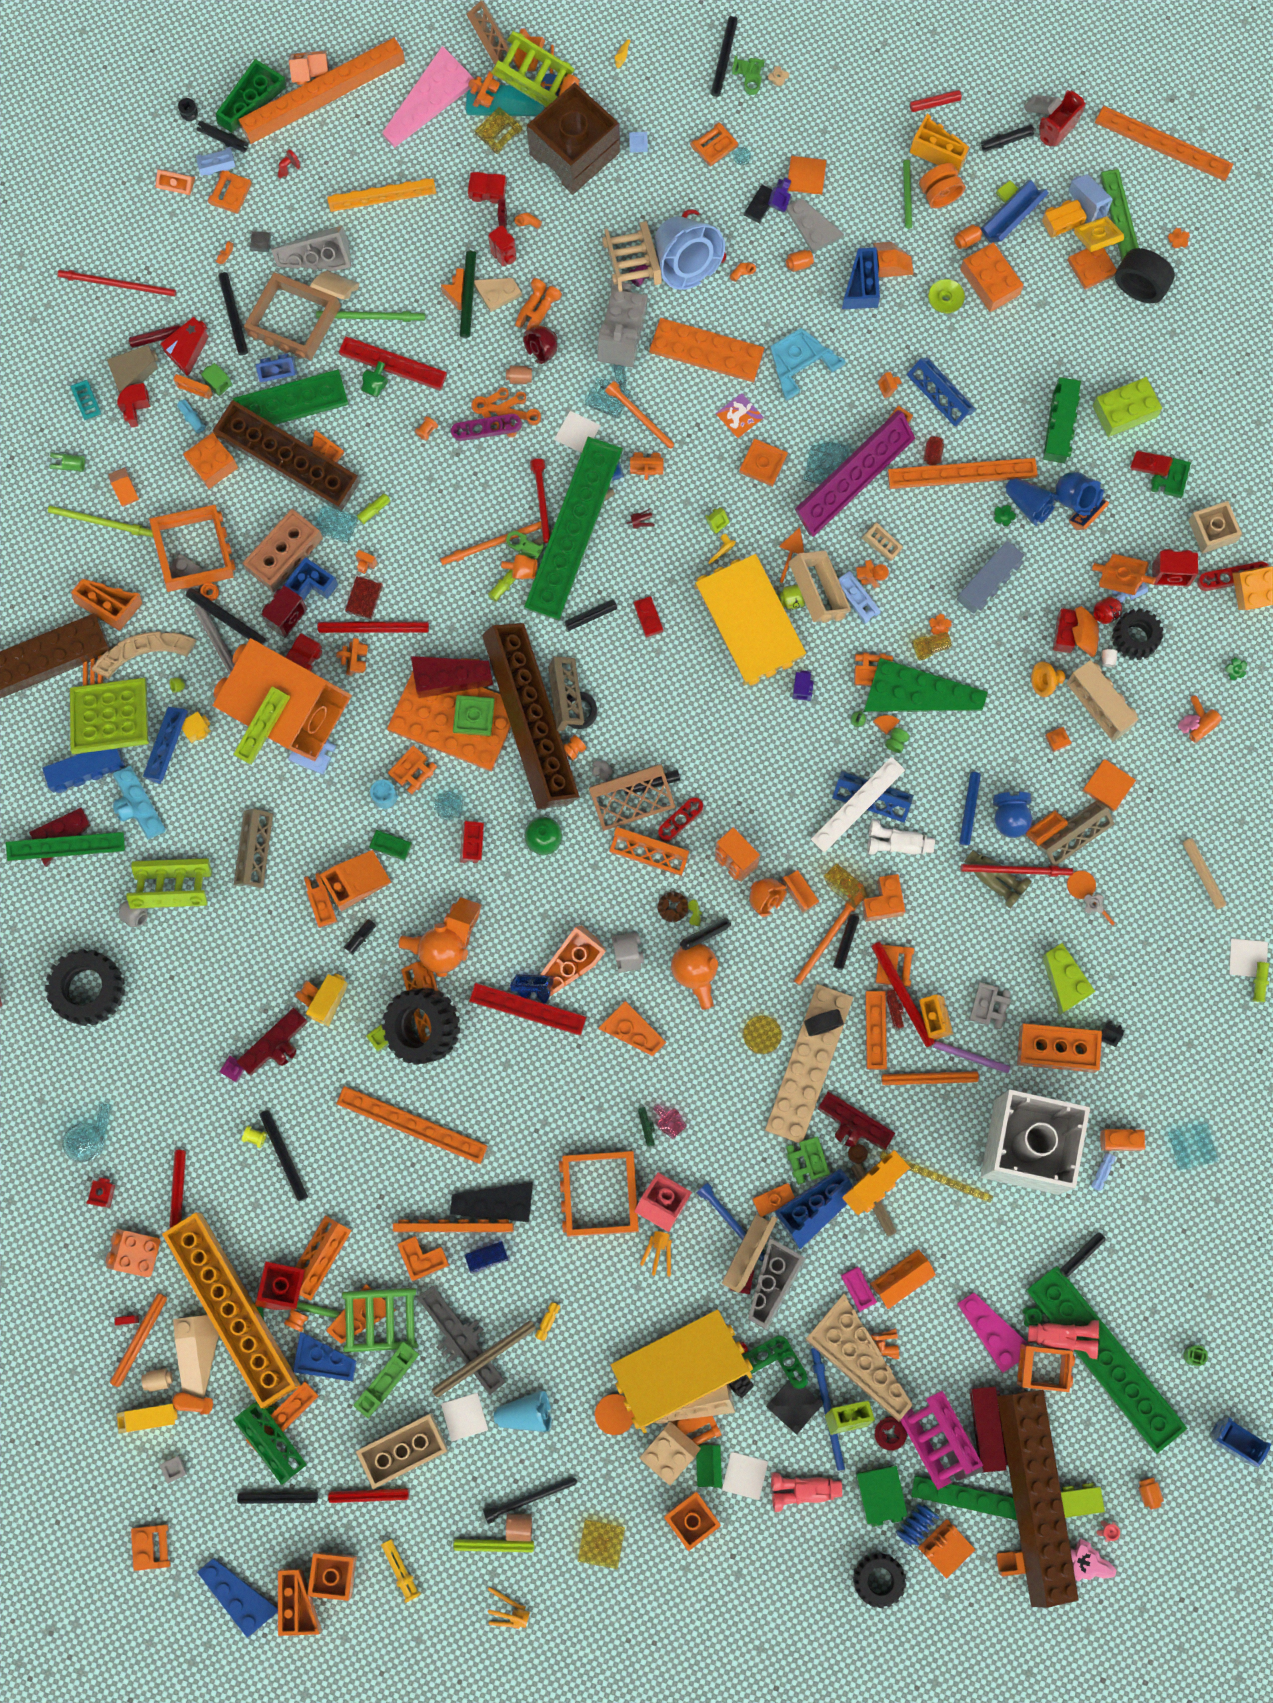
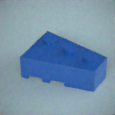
[842,248,880,309]

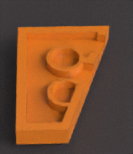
[326,1284,396,1344]

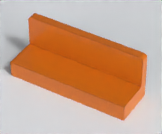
[870,1249,936,1309]

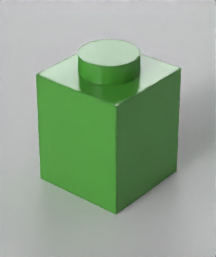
[201,363,232,396]

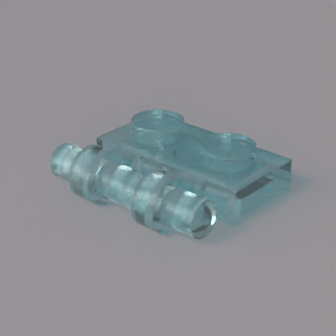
[585,377,631,419]

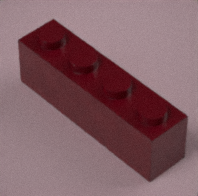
[969,1386,1008,1473]

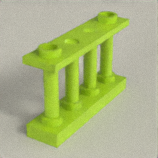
[491,31,575,107]
[126,858,212,909]

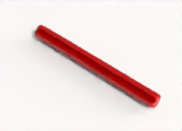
[317,621,429,633]
[871,942,935,1047]

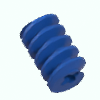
[895,1504,940,1549]

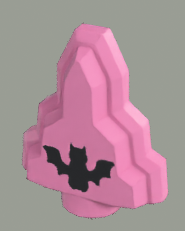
[1070,1538,1117,1581]

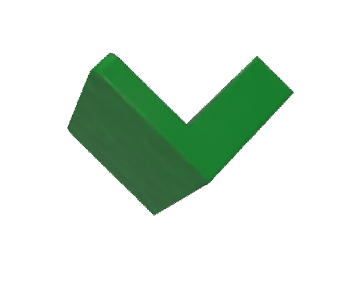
[696,1444,722,1488]

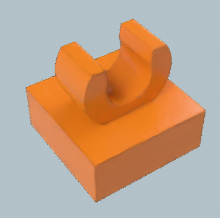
[877,372,902,398]
[355,550,377,574]
[1045,727,1071,752]

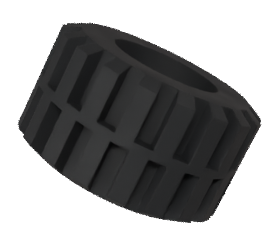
[1112,609,1164,660]
[853,1552,907,1608]

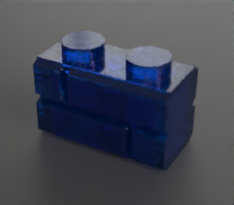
[464,1241,510,1274]

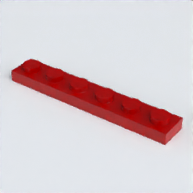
[339,336,447,391]
[469,983,587,1036]

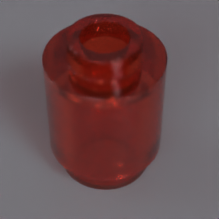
[923,436,944,466]

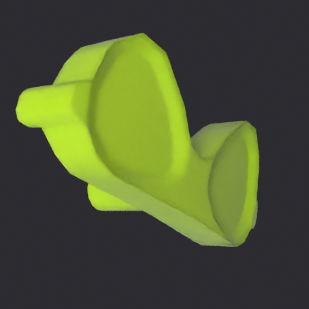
[688,899,702,926]

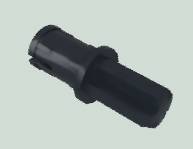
[344,919,376,955]

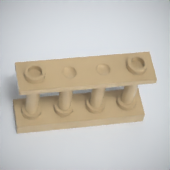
[602,221,662,292]

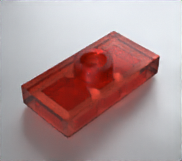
[885,989,904,1031]

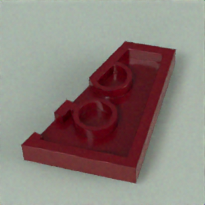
[29,807,91,867]

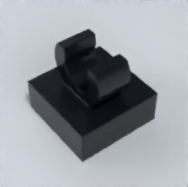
[1101,1021,1125,1047]

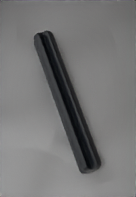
[680,918,731,950]
[237,1492,318,1504]

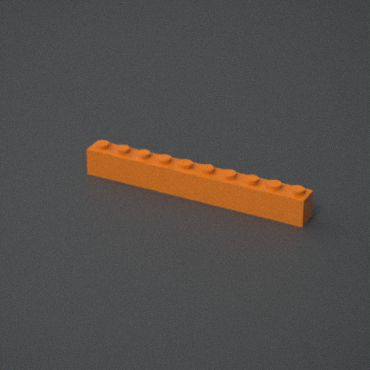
[238,37,405,144]

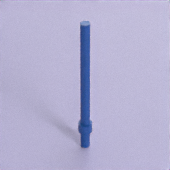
[811,1348,845,1471]

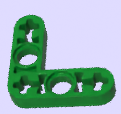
[742,1336,808,1389]

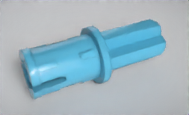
[177,399,206,434]

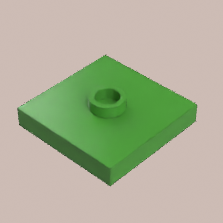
[453,695,495,736]

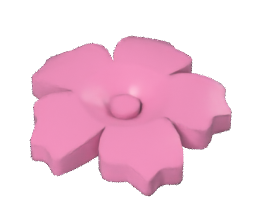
[1178,715,1200,733]

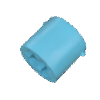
[370,779,399,809]

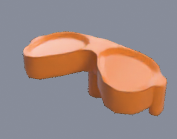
[216,241,233,264]

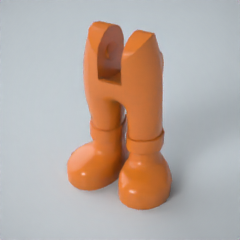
[515,278,562,330]

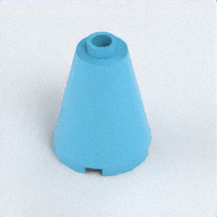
[494,1391,552,1432]

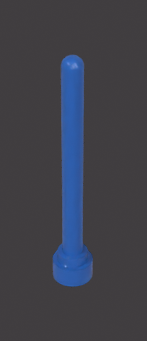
[696,1182,765,1261]

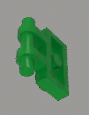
[1151,458,1191,499]

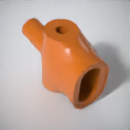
[501,554,537,580]

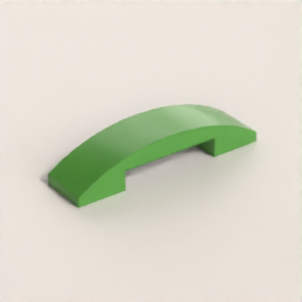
[353,1341,420,1419]

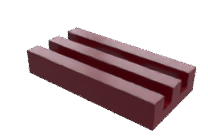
[497,199,508,230]

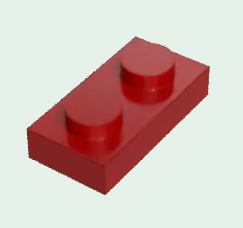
[633,596,663,638]

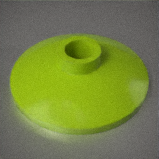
[928,279,965,314]

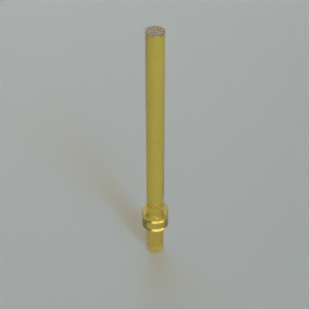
[879,1151,993,1203]

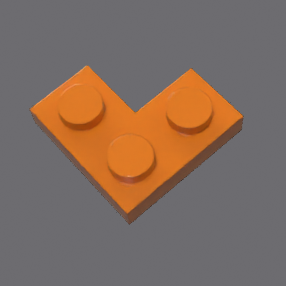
[397,1236,450,1282]

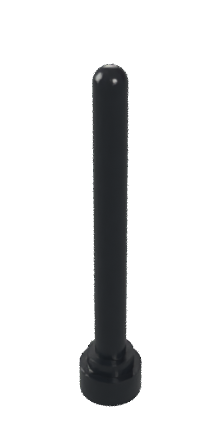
[483,1477,577,1524]

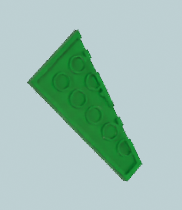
[863,658,988,713]

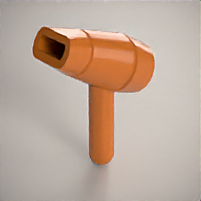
[1189,695,1222,743]

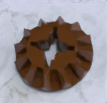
[657,891,688,922]

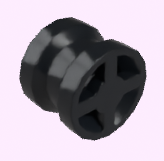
[178,98,198,121]

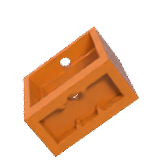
[1017,1344,1075,1392]

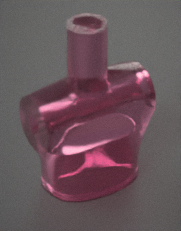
[653,1104,687,1140]

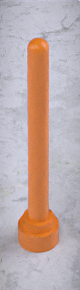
[605,380,674,449]

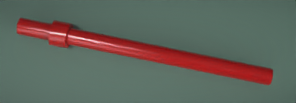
[960,864,1073,877]

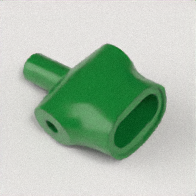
[361,361,388,398]

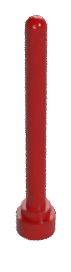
[530,458,550,543]

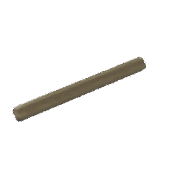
[432,1320,536,1397]

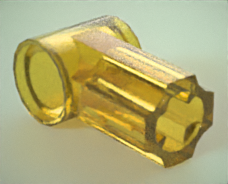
[911,632,952,661]

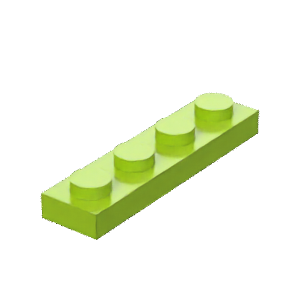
[233,686,290,765]

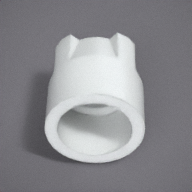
[1102,649,1118,667]

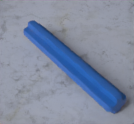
[959,772,981,846]

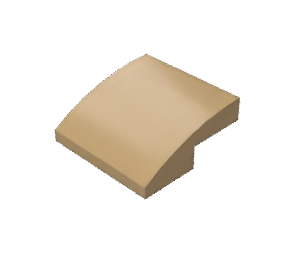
[310,271,360,300]

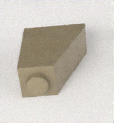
[107,345,159,393]

